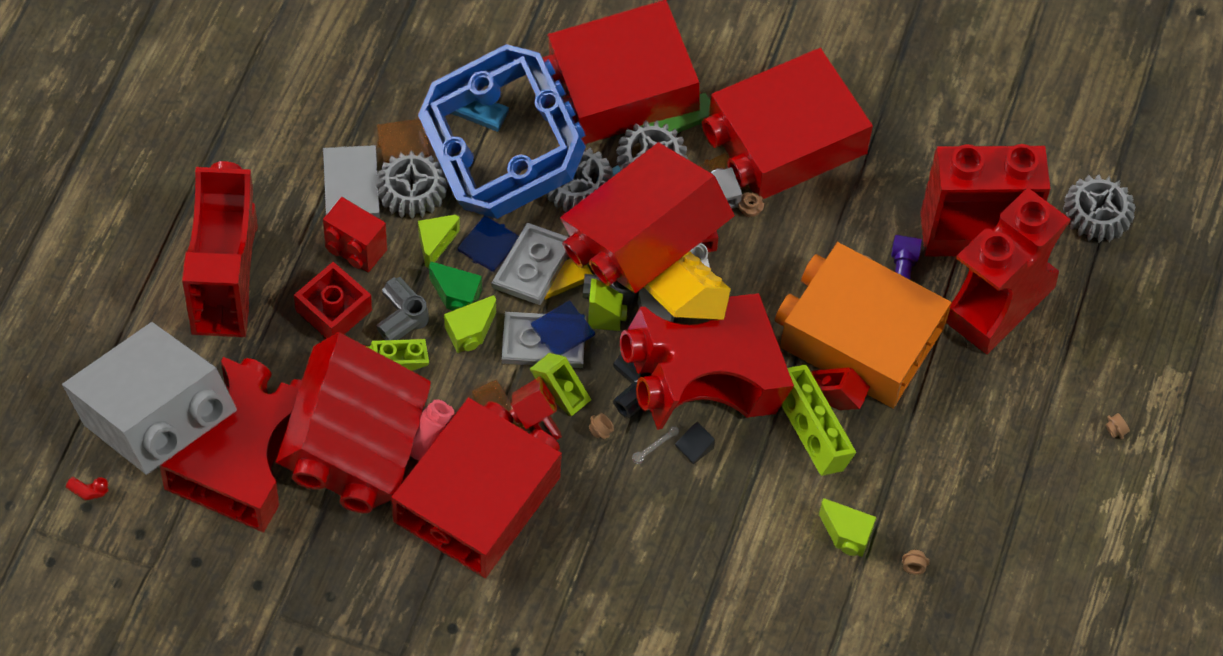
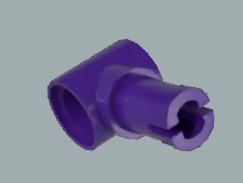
[891,235,922,280]

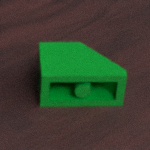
[429,262,482,311]

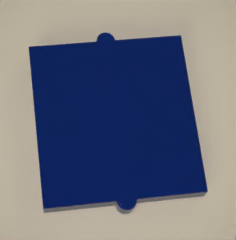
[458,215,519,272]
[531,300,595,355]

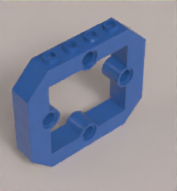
[418,44,586,219]

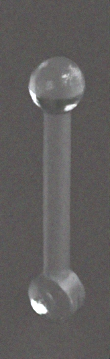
[632,426,679,464]

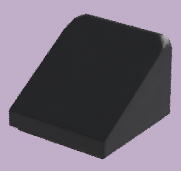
[675,422,715,464]

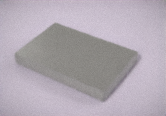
[323,145,380,218]
[491,223,569,305]
[502,312,586,368]

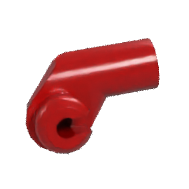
[66,477,109,500]

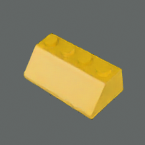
[644,251,731,320]

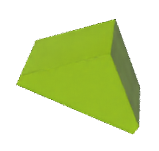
[418,215,460,268]

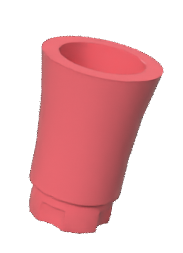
[410,400,455,461]

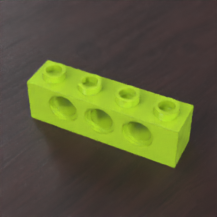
[781,365,856,476]

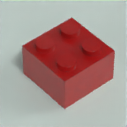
[323,197,387,273]
[294,262,372,338]

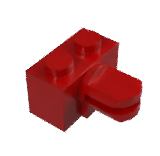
[510,376,562,440]

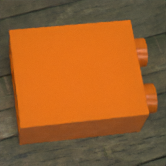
[775,242,952,409]

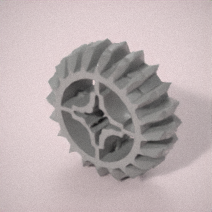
[616,120,687,171]
[547,147,613,213]
[376,150,448,219]
[1063,174,1135,243]

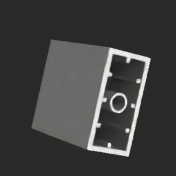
[62,322,237,475]

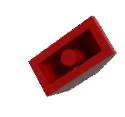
[811,367,870,410]

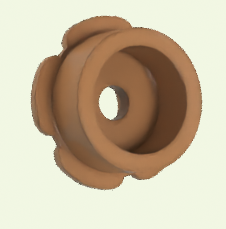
[738,192,764,217]
[589,413,614,439]
[1105,413,1130,439]
[902,550,929,575]

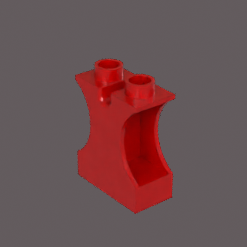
[182,161,258,337]
[946,188,1070,354]
[620,293,794,430]
[159,357,302,533]

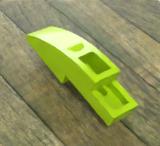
[366,339,429,371]

